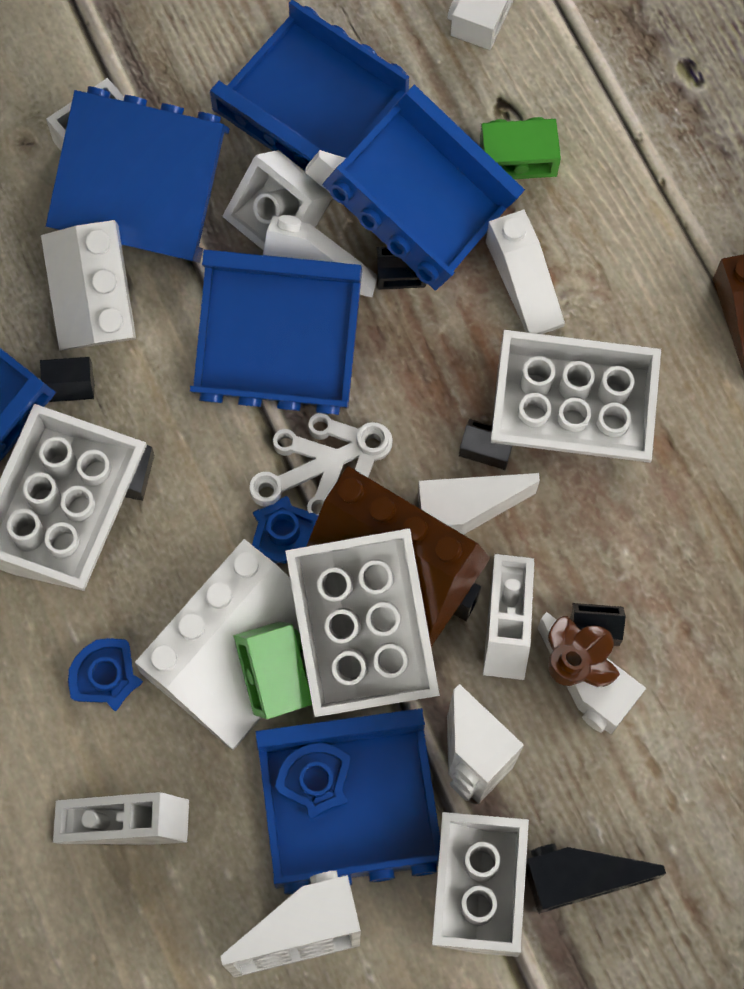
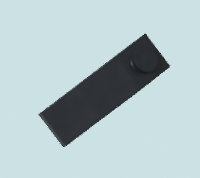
[526,843,666,914]

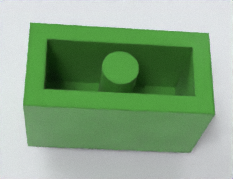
[479,117,561,179]
[233,621,312,720]

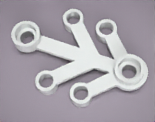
[250,413,393,516]

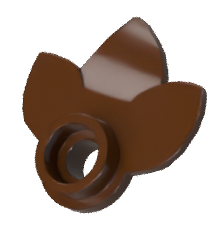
[548,616,620,687]

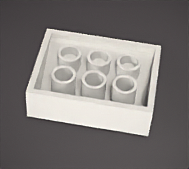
[491,330,661,463]
[0,404,147,591]
[285,528,440,717]
[135,539,305,751]
[220,871,361,977]

